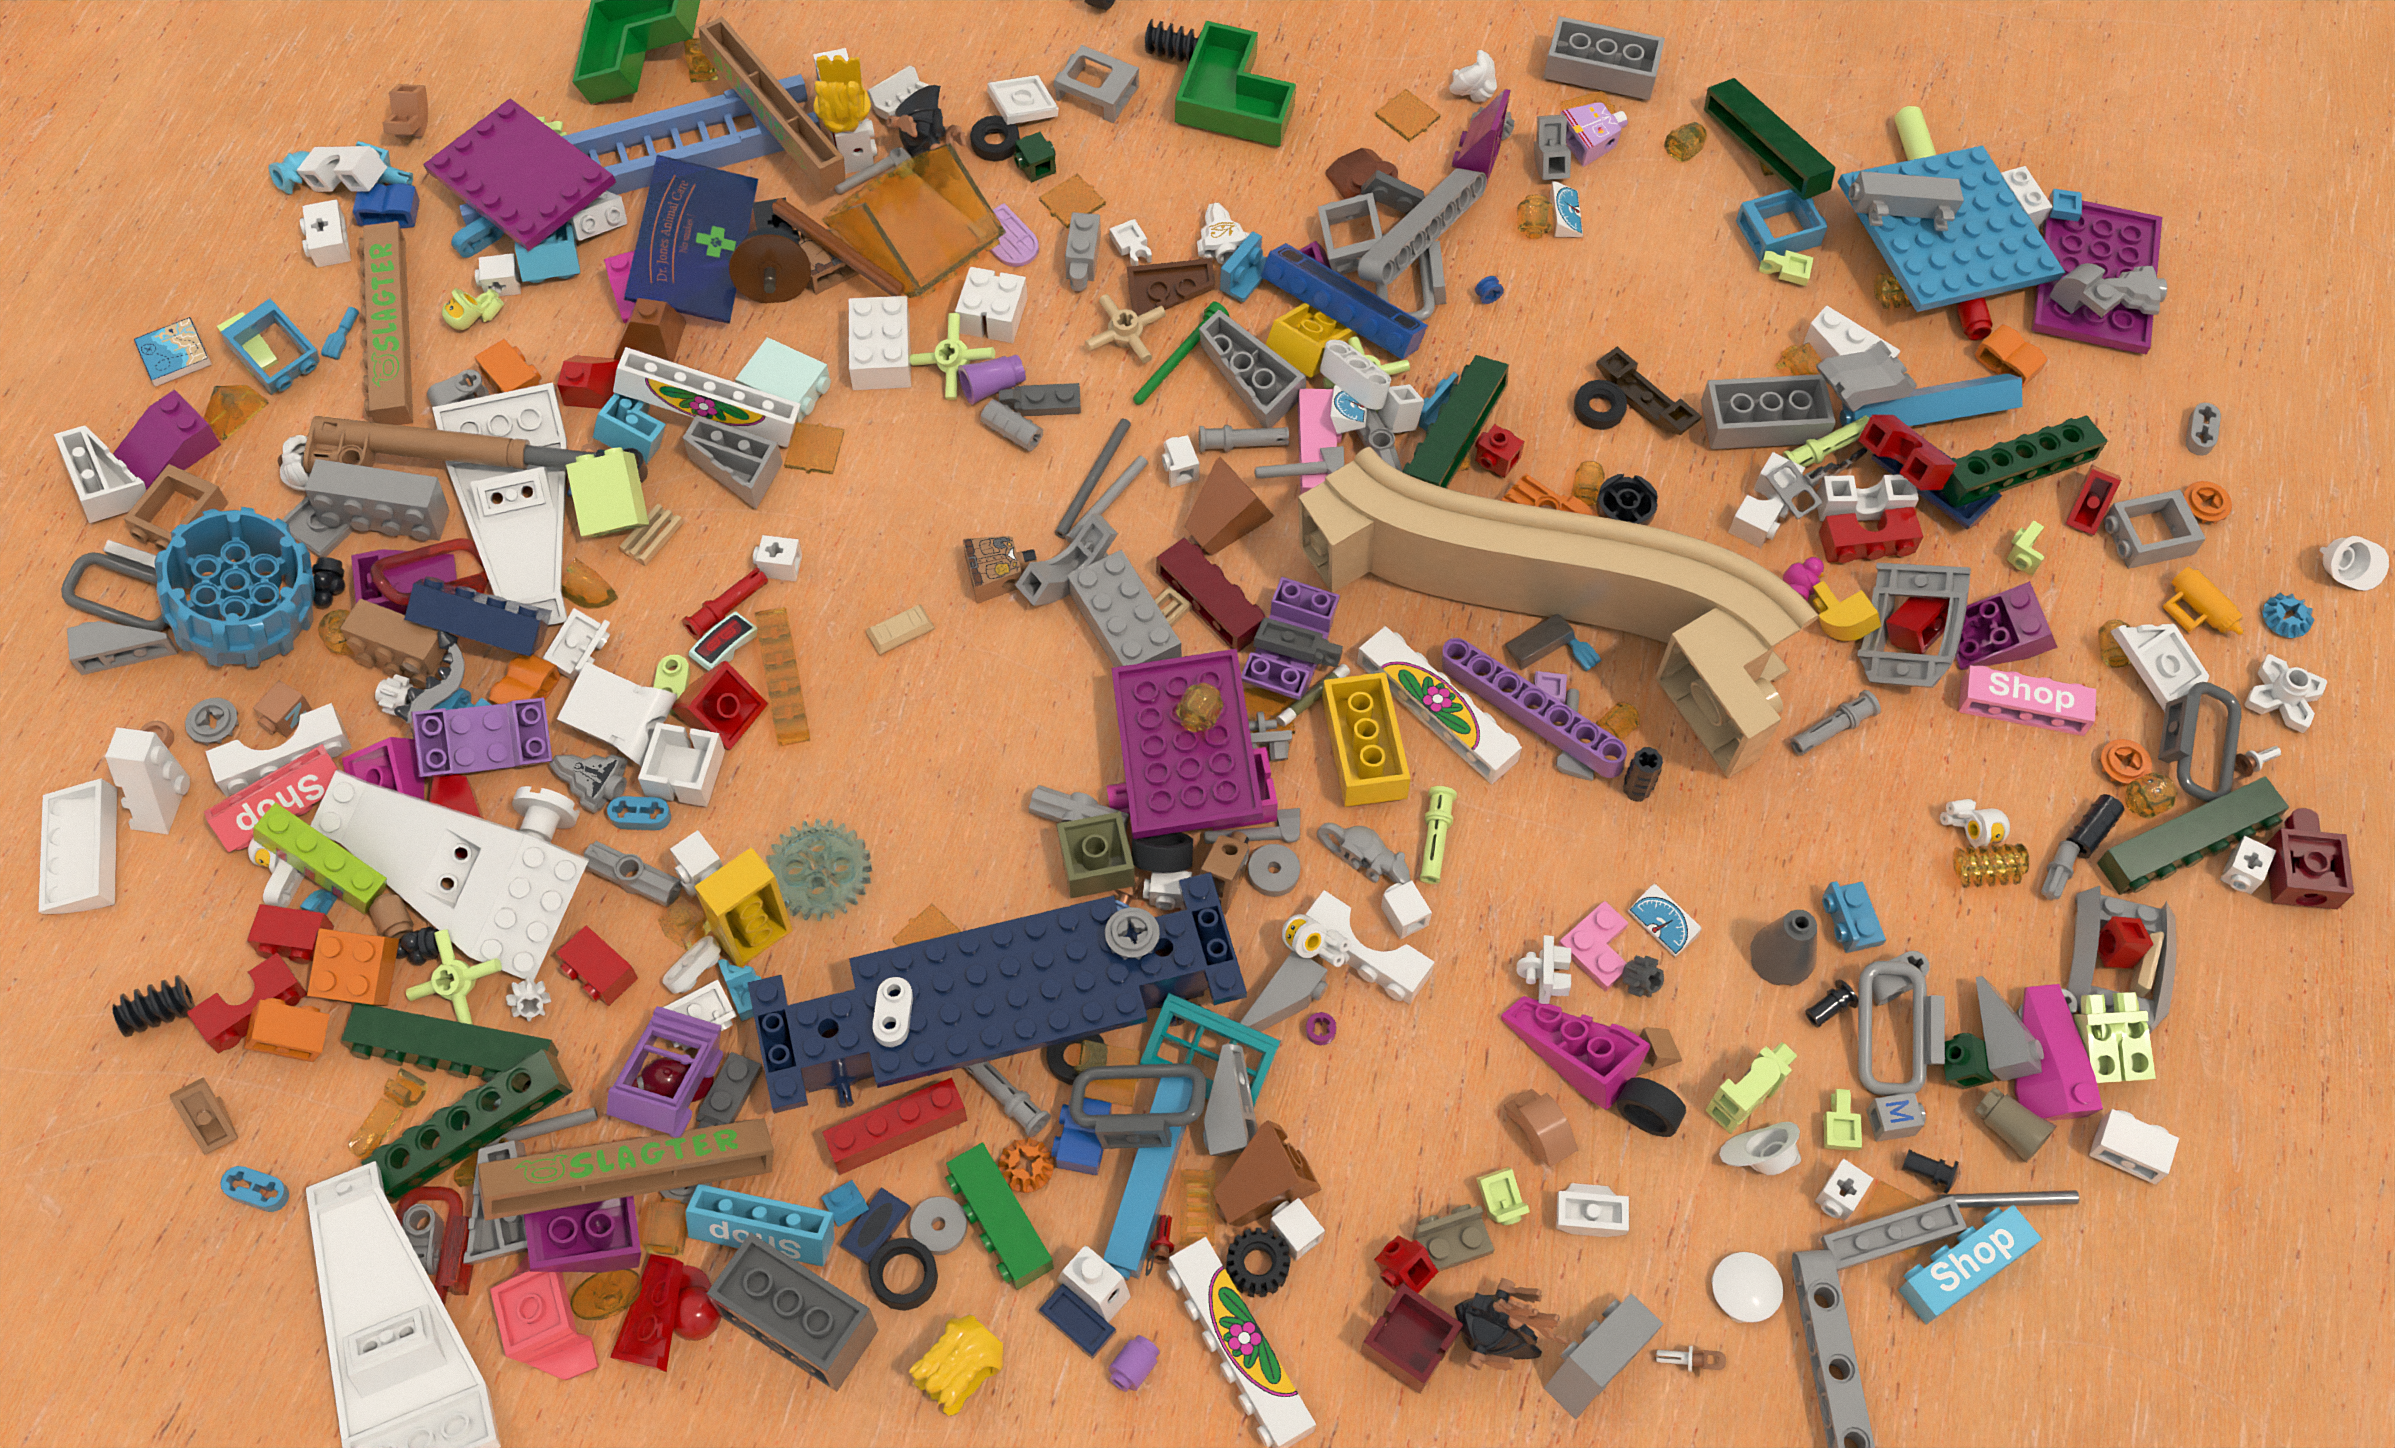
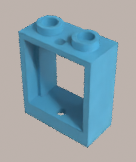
[1736,189,1827,262]
[221,298,320,395]

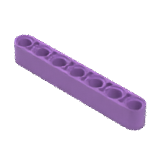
[1442,638,1627,778]

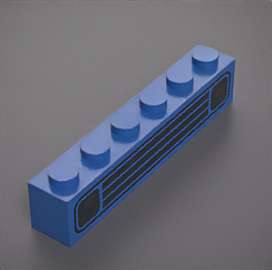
[1261,243,1428,360]

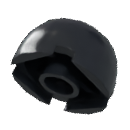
[1596,474,1658,526]

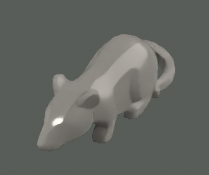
[1317,822,1410,885]

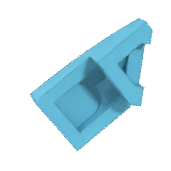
[718,959,761,1021]

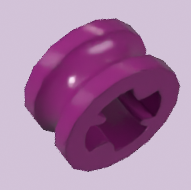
[1306,1012,1336,1046]

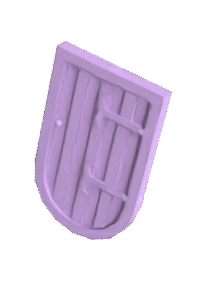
[968,203,1039,267]

